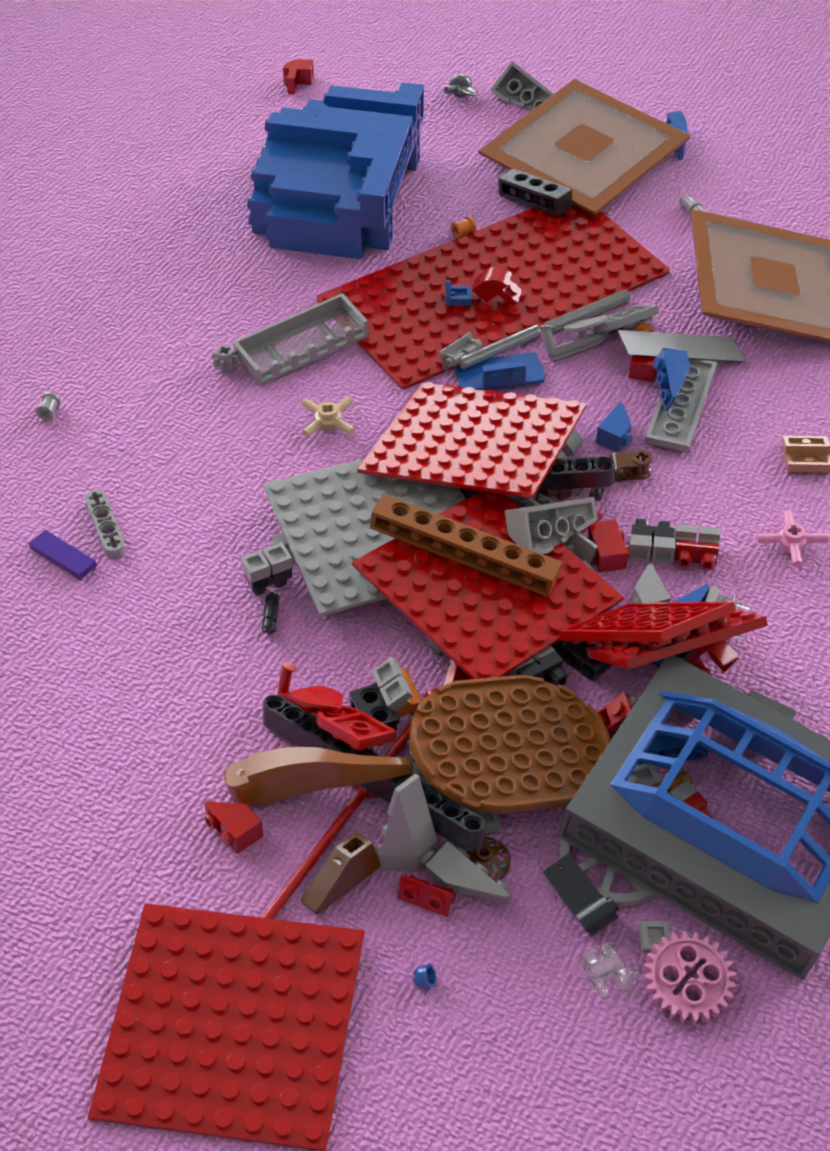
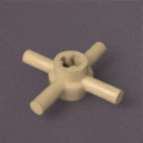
[301,396,355,437]

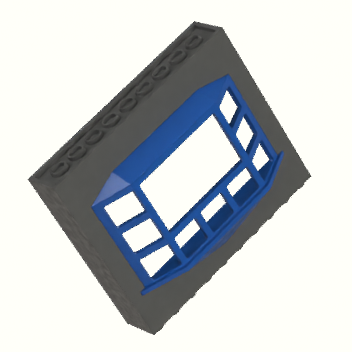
[557,655,830,980]

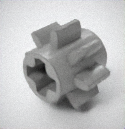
[212,345,239,372]

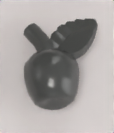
[444,73,475,96]

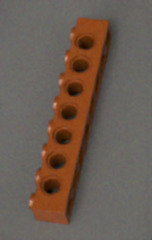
[369,494,562,597]

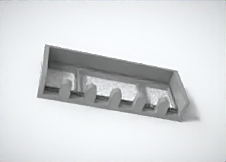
[233,293,369,386]

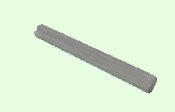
[544,290,631,333]
[458,325,542,369]

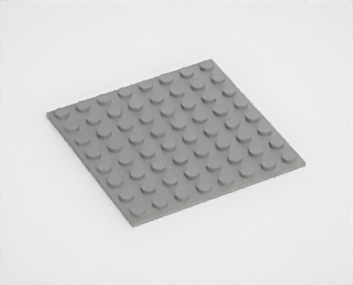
[263,459,466,616]

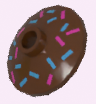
[465,837,511,882]

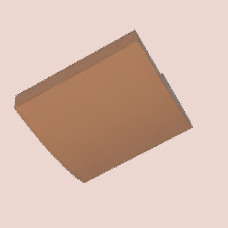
[782,436,830,473]

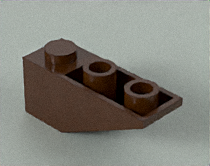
[301,831,381,914]

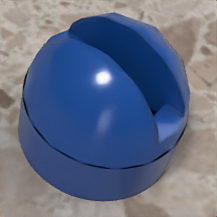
[413,964,437,989]

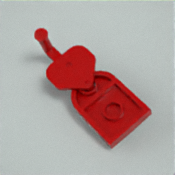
[277,662,398,750]

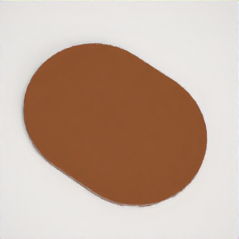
[409,675,611,814]

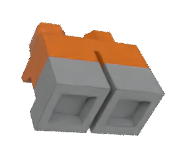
[372,656,422,717]

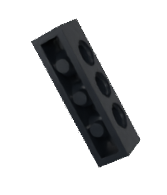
[498,169,573,216]

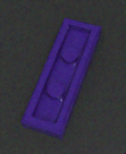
[29,530,97,580]

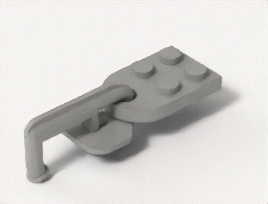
[540,305,659,360]

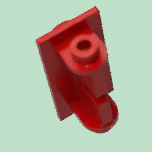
[397,874,457,917]

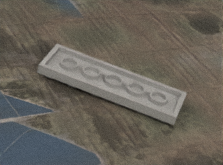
[645,358,717,453]

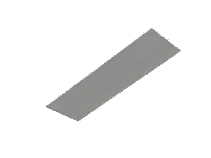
[618,330,745,361]

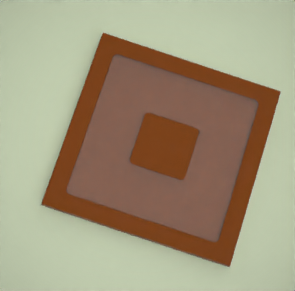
[478,79,691,215]
[690,209,830,343]

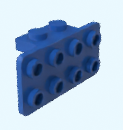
[454,352,545,391]

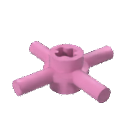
[757,510,829,567]

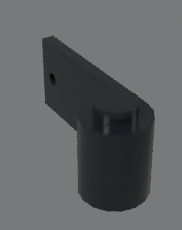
[543,853,620,937]

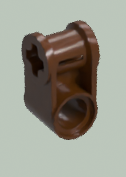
[609,450,652,482]

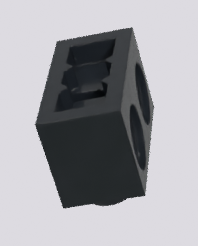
[349,683,400,731]

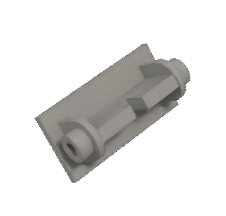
[439,332,482,371]

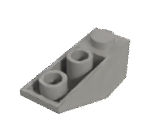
[426,841,511,905]

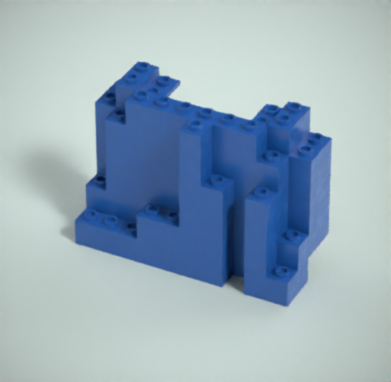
[247,82,424,259]

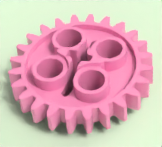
[642,931,737,1025]

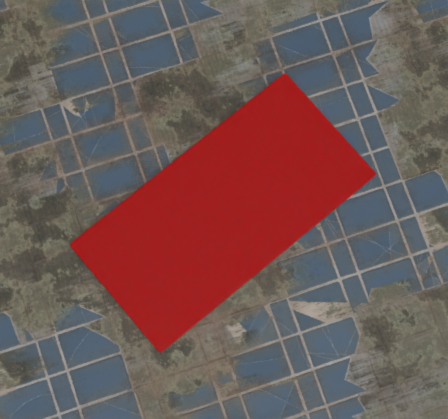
[316,204,670,389]

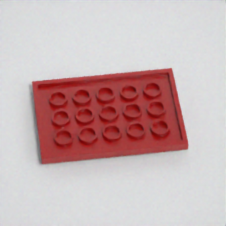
[558,602,736,645]
[586,609,768,669]

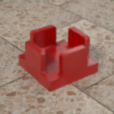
[684,638,739,676]

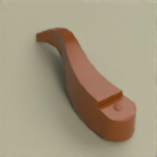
[224,747,413,807]

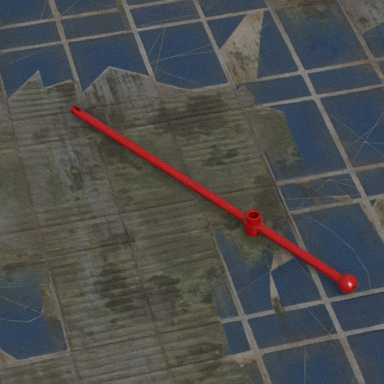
[261,689,436,919]

